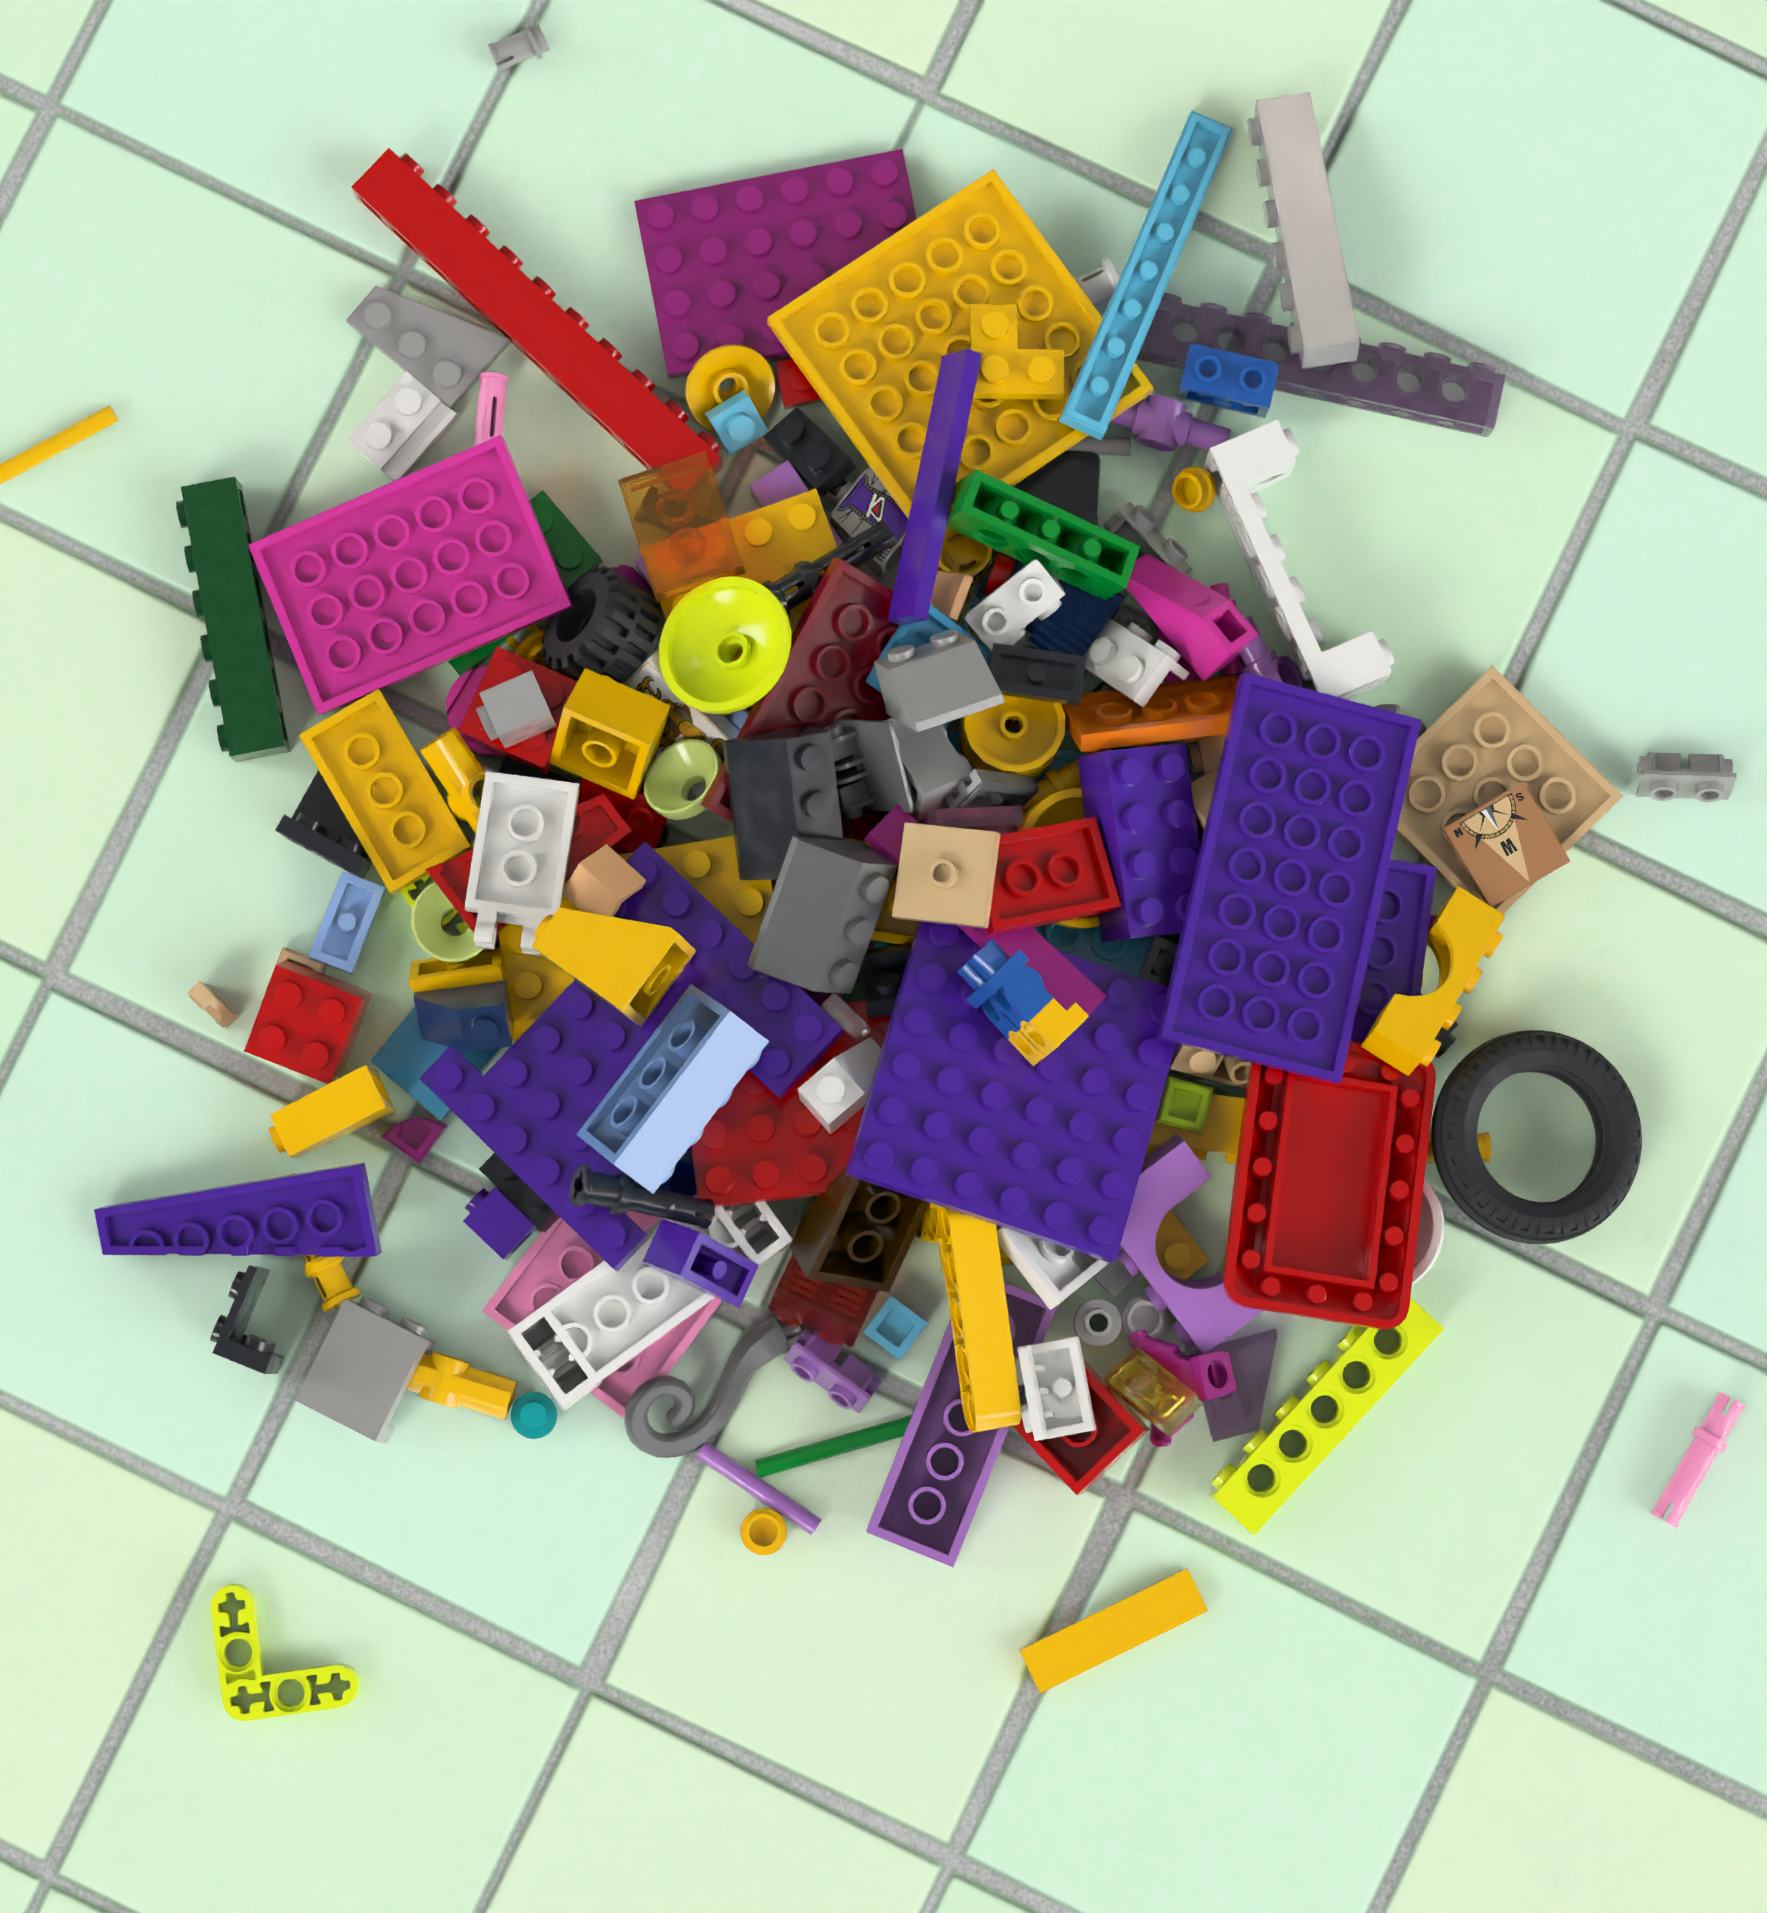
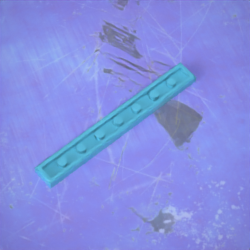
[1058,110,1233,440]

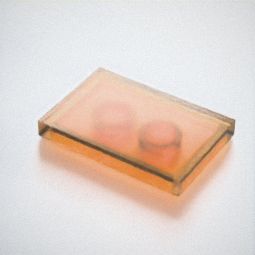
[618,451,746,602]

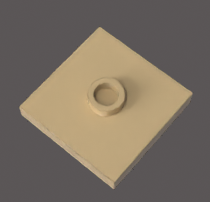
[892,822,1001,929]

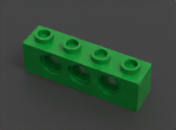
[946,469,1140,600]

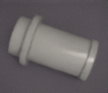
[488,24,549,72]

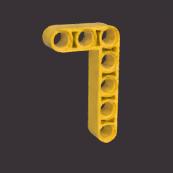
[915,1203,1021,1433]

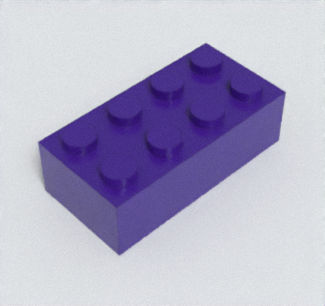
[1077,743,1200,943]

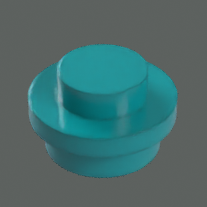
[511,1392,558,1439]

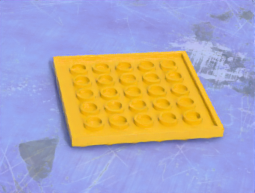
[767,169,1154,532]

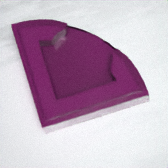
[382,1118,448,1164]

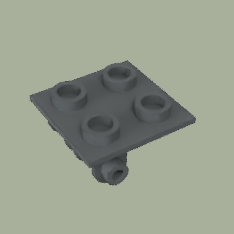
[823,719,914,819]

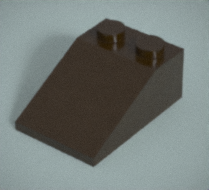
[790,1165,930,1292]

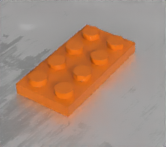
[1061,675,1238,754]

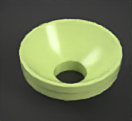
[644,739,723,820]
[411,882,485,963]

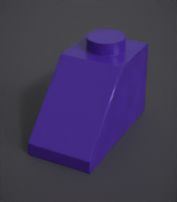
[642,1219,759,1308]

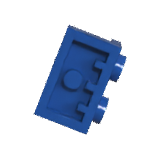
[1176,344,1279,418]

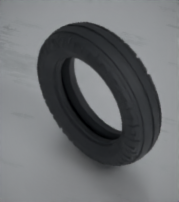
[1431,1030,1642,1244]

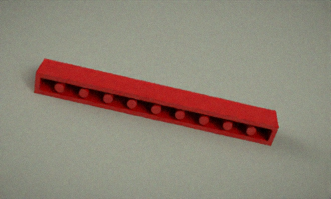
[351,148,723,505]

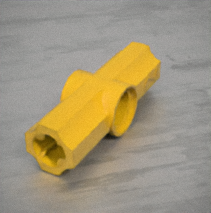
[420,727,486,834]
[406,1352,518,1420]

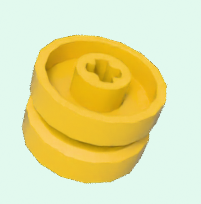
[958,695,1065,780]

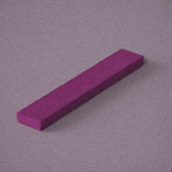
[864,804,1107,1015]

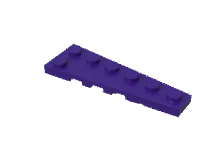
[94,1162,382,1257]

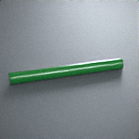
[755,1415,911,1478]

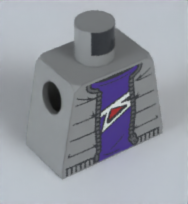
[824,467,908,580]

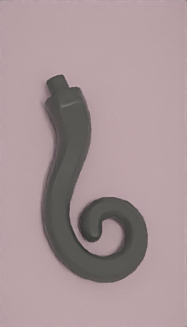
[624,1317,802,1458]

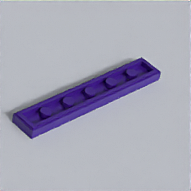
[888,349,981,625]

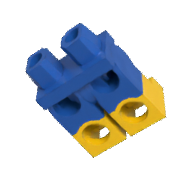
[957,939,1089,1066]

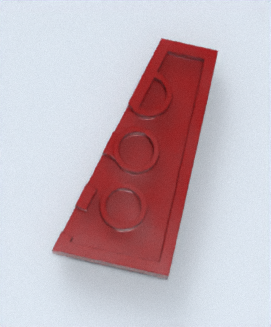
[425,794,632,934]

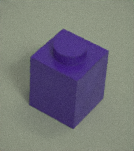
[463,1187,538,1260]

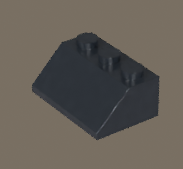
[722,725,843,880]

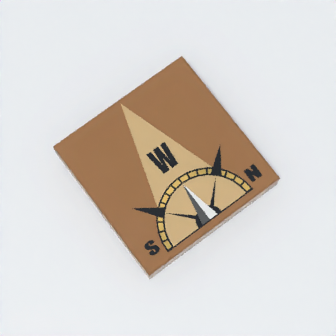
[1441,782,1570,907]

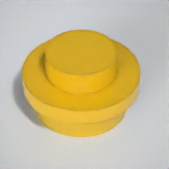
[1172,466,1216,513]
[740,1508,787,1555]

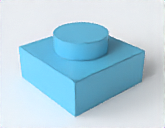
[704,390,769,456]
[863,1295,928,1360]

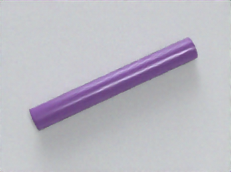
[696,1443,822,1535]

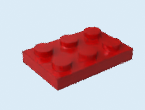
[985,817,1121,936]

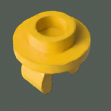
[507,624,547,667]

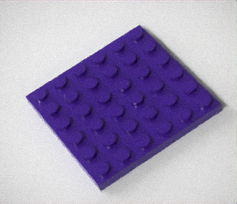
[845,921,1176,1263]

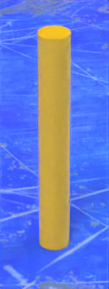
[0,405,118,485]

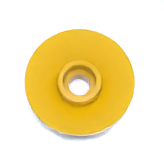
[686,344,775,432]

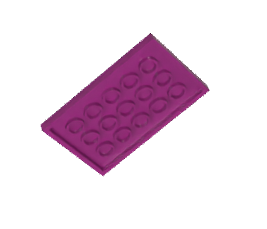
[634,149,917,379]

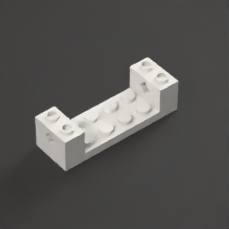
[1203,419,1394,700]
[507,1194,793,1411]

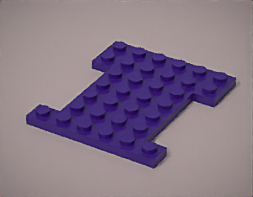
[419,841,845,1272]

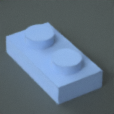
[308,871,386,975]

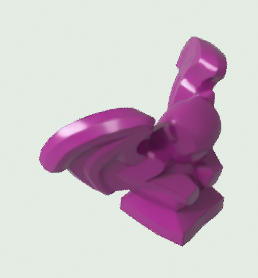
[1128,1329,1237,1447]

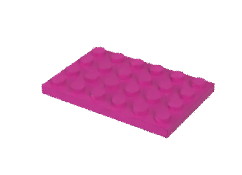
[248,435,574,716]

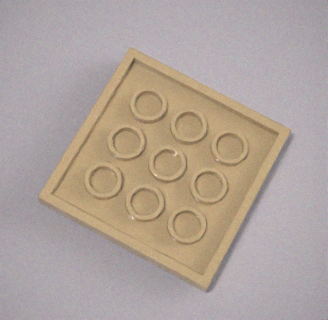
[1397,665,1623,914]

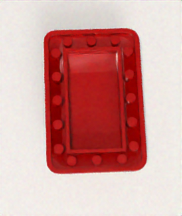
[1223,1041,1436,1330]

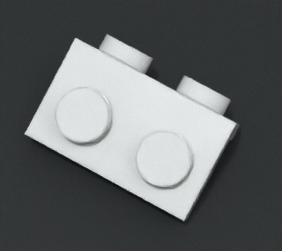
[965,559,1065,652]
[1084,619,1190,707]
[1014,1337,1096,1441]

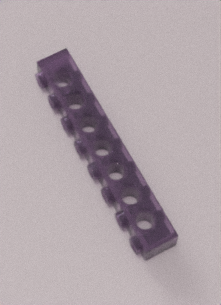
[1136,293,1506,438]

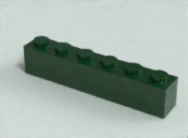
[176,476,291,762]

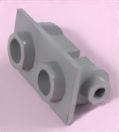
[1103,502,1193,574]
[1636,752,1736,802]

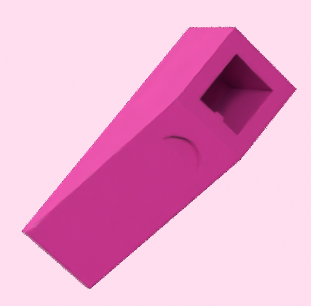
[1126,554,1259,682]

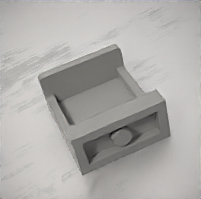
[294,1296,436,1444]

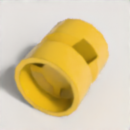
[937,529,993,586]

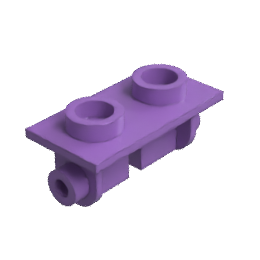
[783,1327,882,1414]

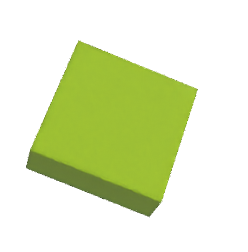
[1156,1077,1213,1134]

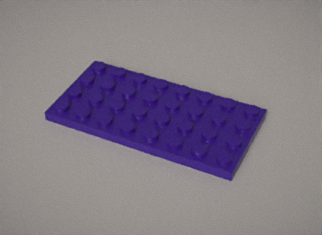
[1157,672,1421,1084]

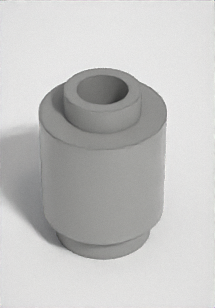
[1073,1299,1122,1346]

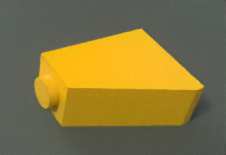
[268,1065,396,1158]

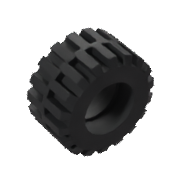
[541,566,660,683]

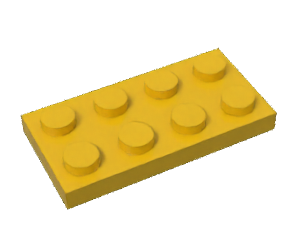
[299,689,473,895]

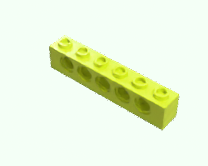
[1210,1298,1444,1535]

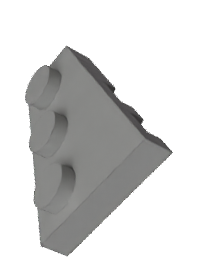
[346,286,511,410]

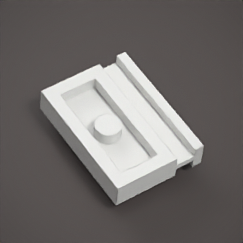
[346,371,458,481]

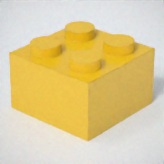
[549,668,671,800]

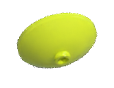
[659,576,792,714]

